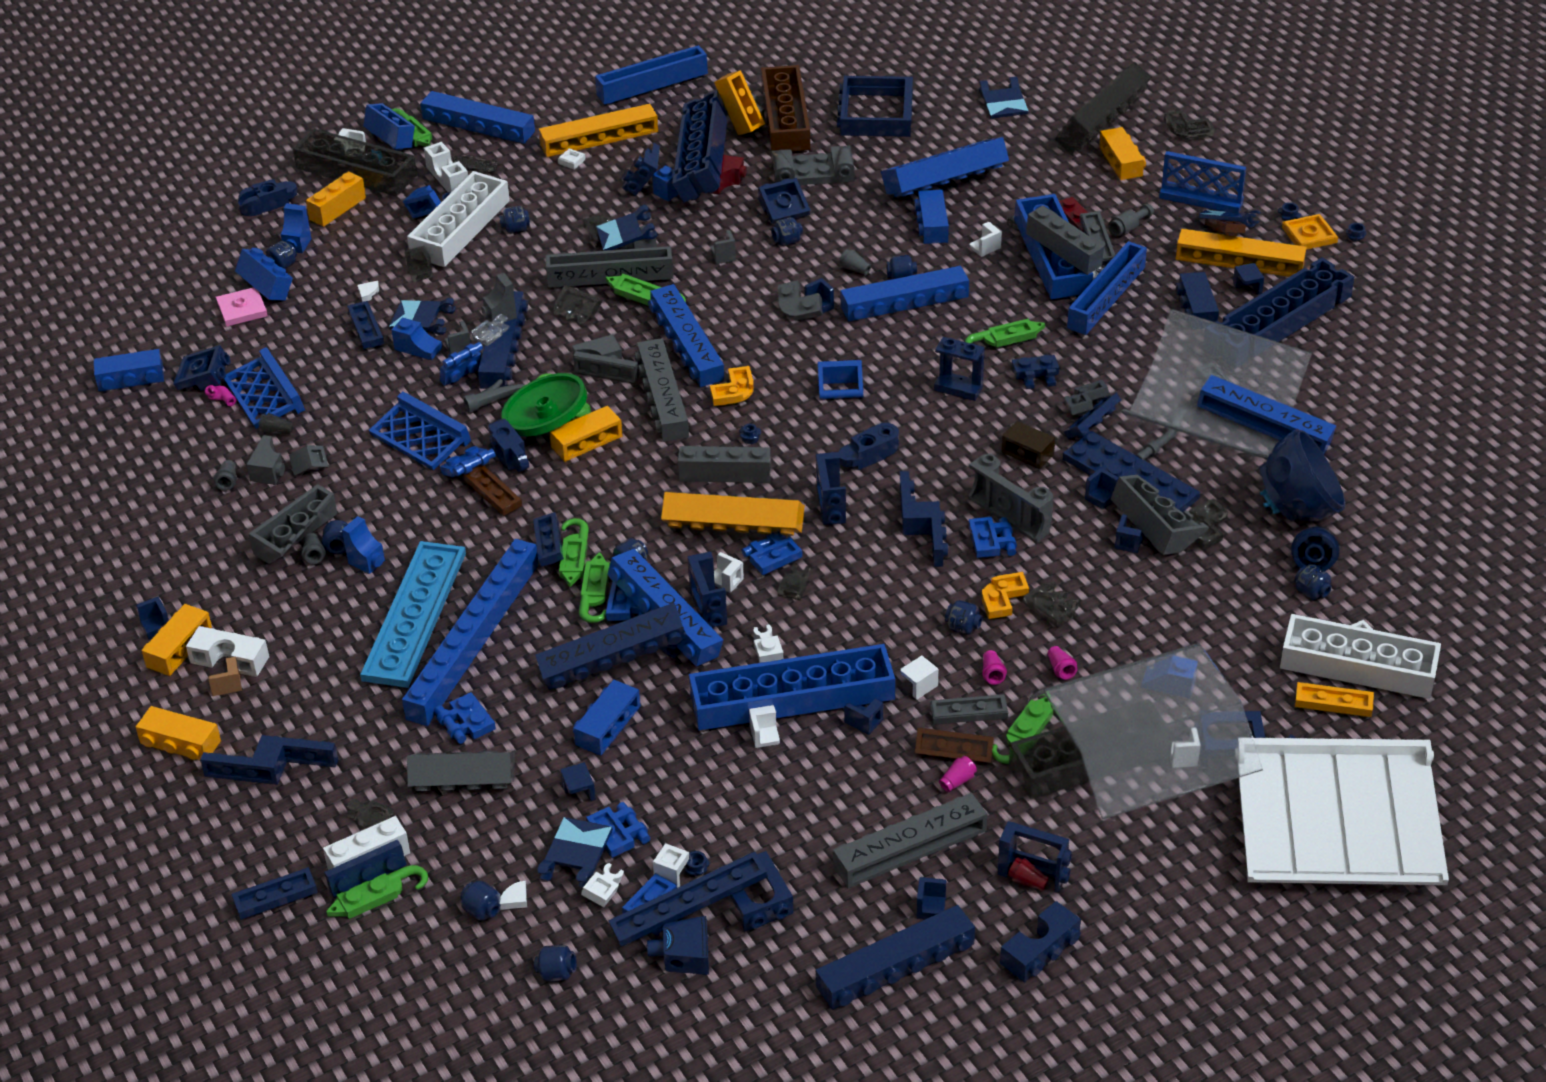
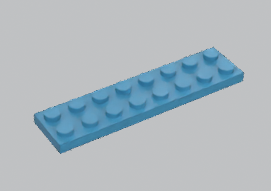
[360,541,466,688]

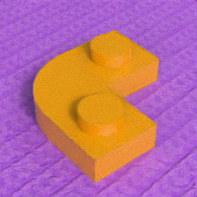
[710,366,754,406]
[982,572,1029,619]

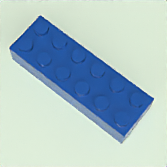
[880,137,1009,197]
[1014,194,1093,299]

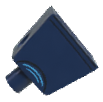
[647,916,709,975]

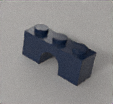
[1000,901,1081,983]

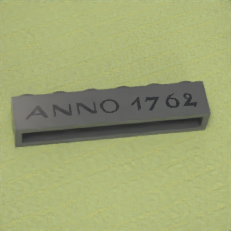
[546,246,673,288]
[634,338,689,442]
[833,793,988,888]

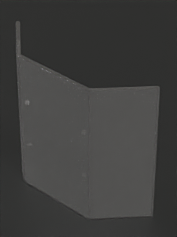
[1122,309,1312,463]
[1029,643,1263,819]

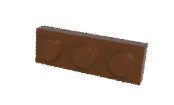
[1205,218,1246,236]
[464,465,522,516]
[915,727,994,763]

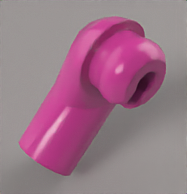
[205,385,236,406]

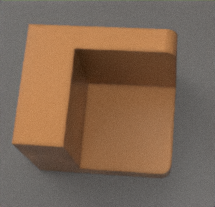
[208,656,242,696]

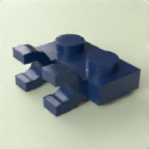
[1012,355,1059,389]

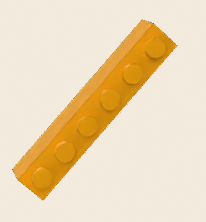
[539,104,658,157]
[1176,229,1307,277]
[661,492,805,536]

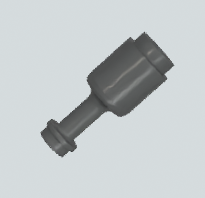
[1108,204,1154,237]

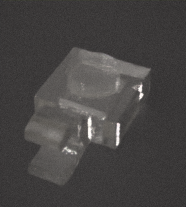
[471,314,509,346]

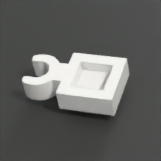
[754,625,784,663]
[581,863,624,907]

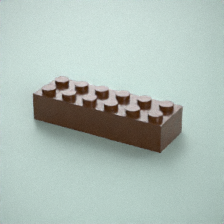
[761,65,811,152]

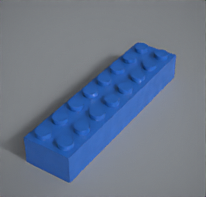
[689,644,895,730]

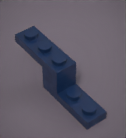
[900,471,948,567]
[200,735,338,785]

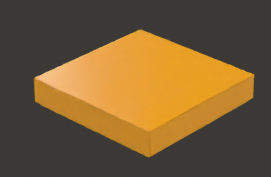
[1282,214,1338,250]

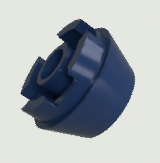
[1291,526,1340,571]

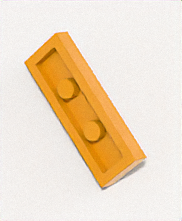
[1295,682,1374,717]

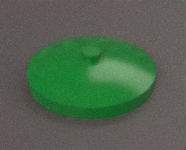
[501,373,587,437]

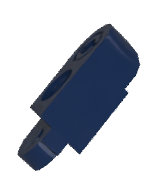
[238,179,298,216]
[488,418,529,472]
[839,423,899,470]

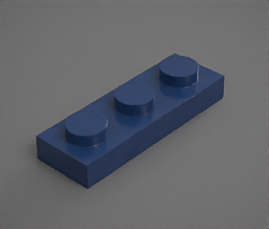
[347,301,384,349]
[1064,393,1121,439]
[533,512,564,567]
[324,840,407,898]
[231,867,318,920]

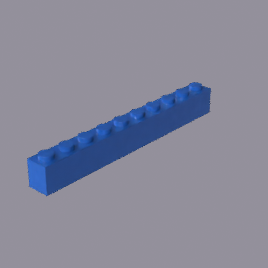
[402,539,539,726]

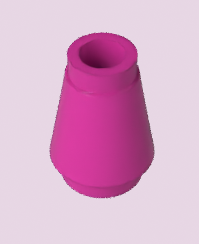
[1047,646,1077,680]
[982,650,1007,685]
[939,756,977,792]

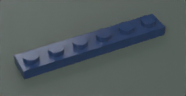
[608,852,768,947]

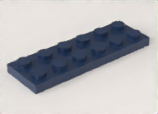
[1063,431,1200,512]

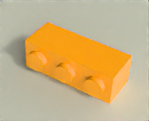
[714,70,765,135]
[1099,127,1146,180]
[306,171,366,227]
[550,405,623,462]
[141,604,212,676]
[136,706,221,760]

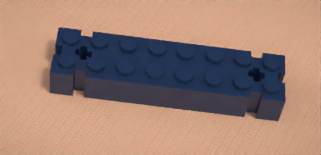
[672,90,728,202]
[1203,257,1355,369]

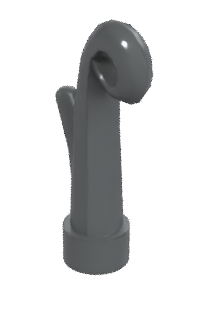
[463,379,525,413]

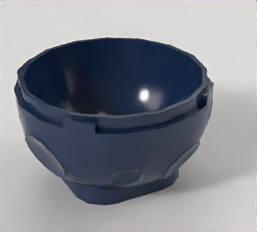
[1259,428,1346,522]

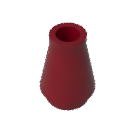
[1008,857,1050,891]

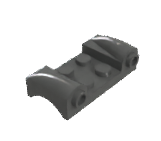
[771,145,855,185]
[968,454,1053,543]

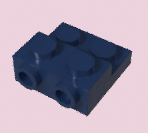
[622,142,660,196]
[757,178,811,224]
[173,345,231,391]

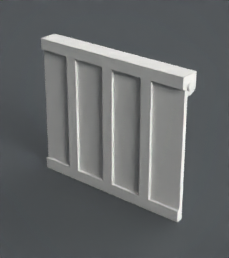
[1234,738,1449,885]

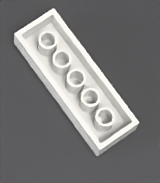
[407,171,510,267]
[1280,614,1441,699]

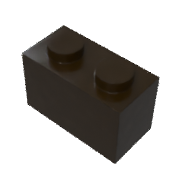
[1001,421,1055,469]

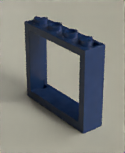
[837,76,913,137]

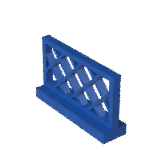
[1159,151,1246,213]
[224,347,305,429]
[369,391,471,471]

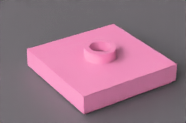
[216,287,268,327]

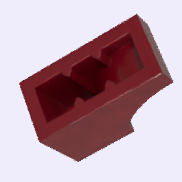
[711,155,747,195]

